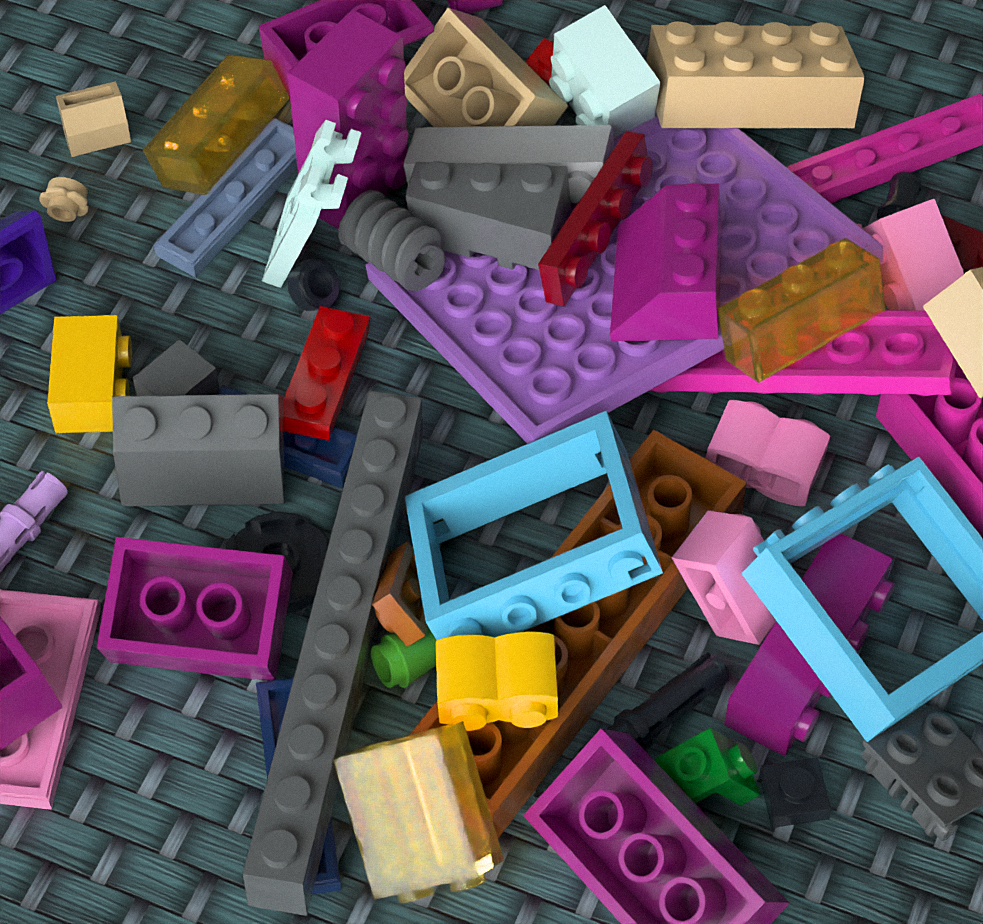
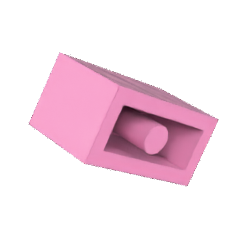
[862,199,964,310]
[672,510,776,645]

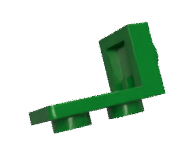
[653,728,760,806]

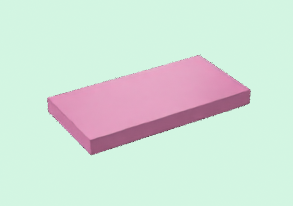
[0,589,101,810]

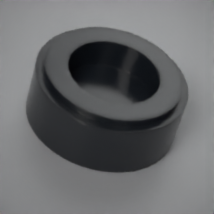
[288,258,339,311]

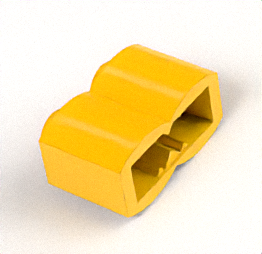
[436,632,558,731]

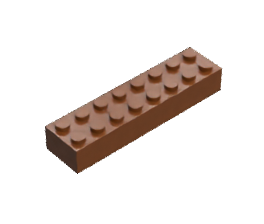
[395,430,747,845]

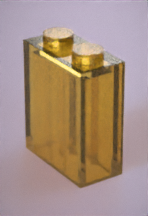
[334,721,504,903]

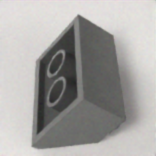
[112,394,285,506]

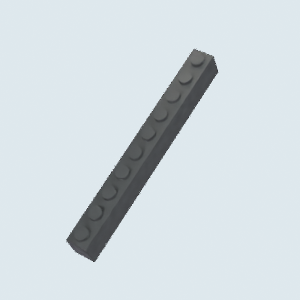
[243,391,423,916]

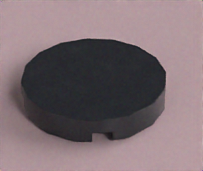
[225,511,329,614]

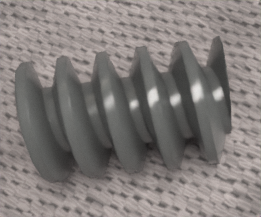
[338,190,445,291]

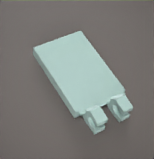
[262,120,361,288]

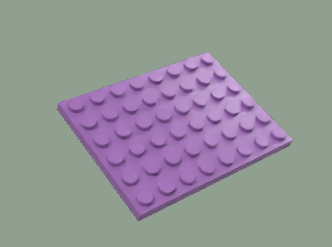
[365,116,883,444]

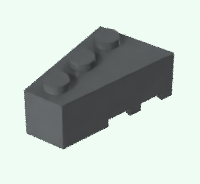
[406,161,572,270]

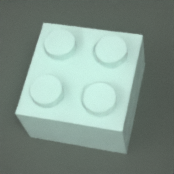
[549,5,660,138]

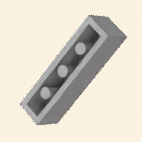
[404,125,615,203]

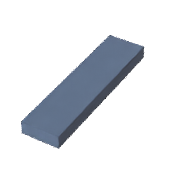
[154,117,297,278]

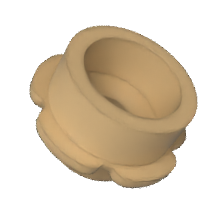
[39,177,89,222]

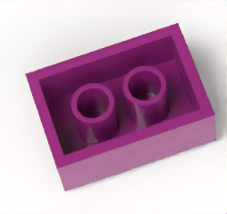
[97,537,293,681]

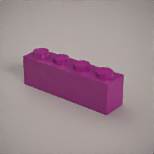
[724,533,895,757]

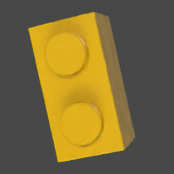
[47,315,132,433]

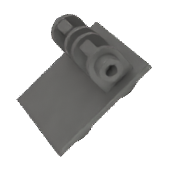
[861,704,983,841]

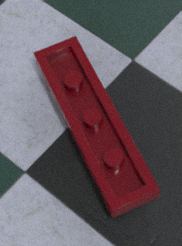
[538,131,653,306]

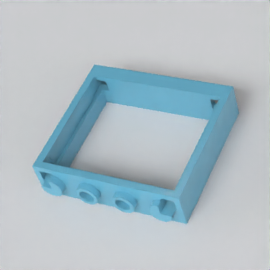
[405,410,663,640]
[741,457,983,742]

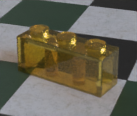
[143,55,290,195]
[717,238,885,383]

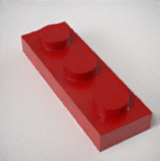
[283,306,370,441]

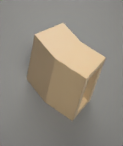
[56,81,131,157]

